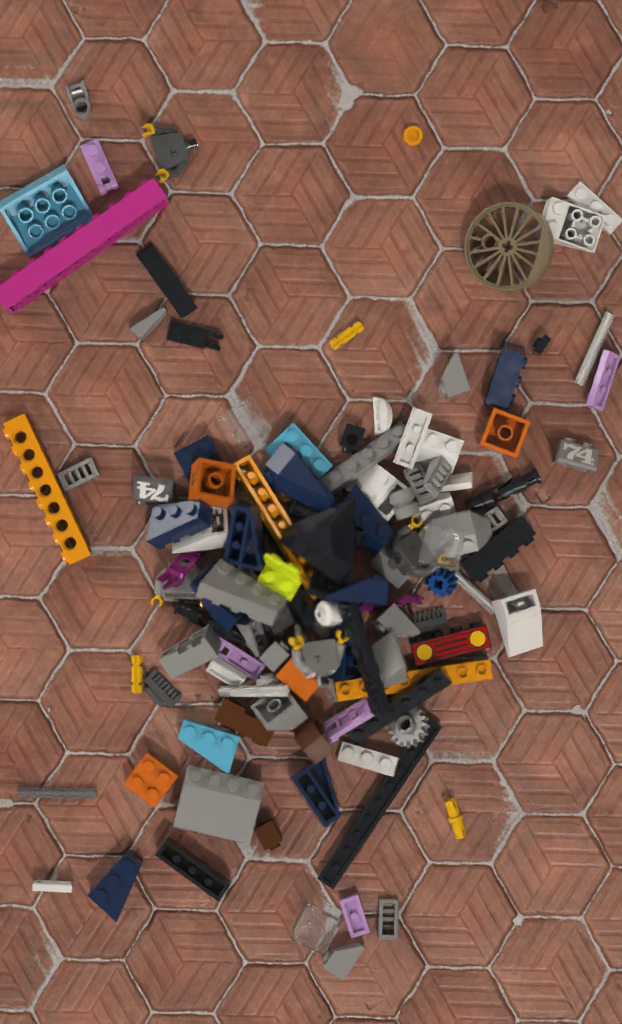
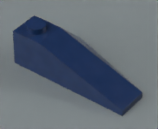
[263,442,335,512]
[328,602,363,681]

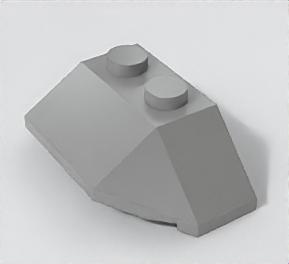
[418,510,493,560]

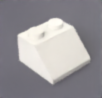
[414,428,464,475]

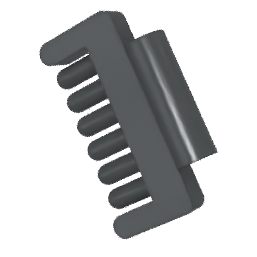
[407,607,448,636]
[144,670,182,708]

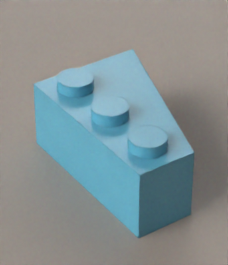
[178,718,240,774]

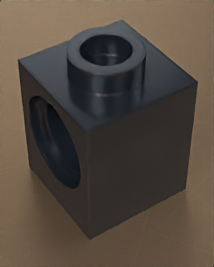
[339,423,365,454]

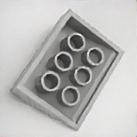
[173,765,264,845]

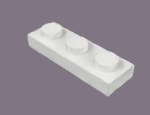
[567,181,622,235]
[393,407,433,469]
[337,741,399,777]

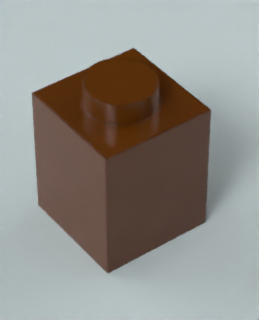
[254,818,282,851]

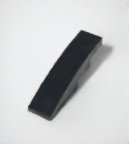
[136,243,198,319]

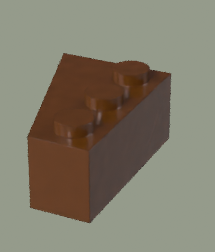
[215,697,275,747]
[289,704,333,764]

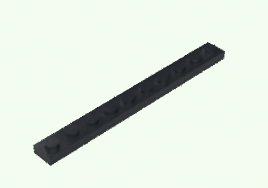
[317,718,442,889]

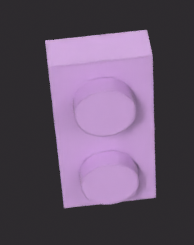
[339,894,370,938]

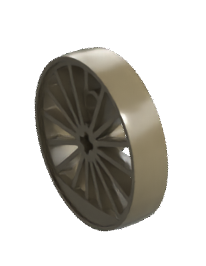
[464,202,554,292]

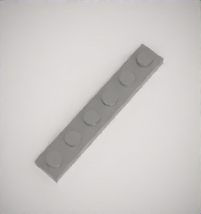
[318,421,406,495]

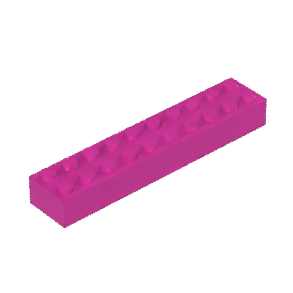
[0,178,170,315]

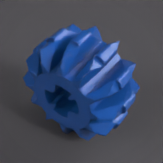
[424,566,458,598]

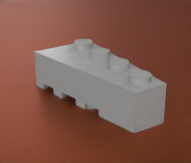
[196,559,287,626]

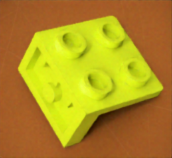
[257,553,302,602]

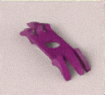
[157,550,207,589]
[359,593,425,614]

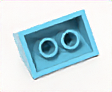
[265,423,333,481]

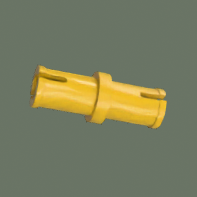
[444,798,468,839]

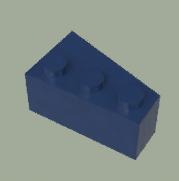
[485,341,528,410]
[342,484,394,555]
[224,500,266,571]

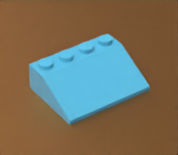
[0,165,94,258]

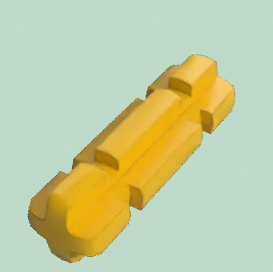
[329,321,364,350]
[131,655,142,693]

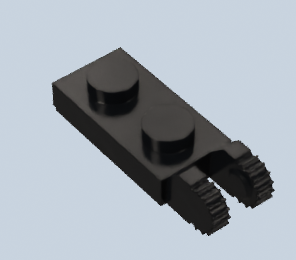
[167,321,224,351]

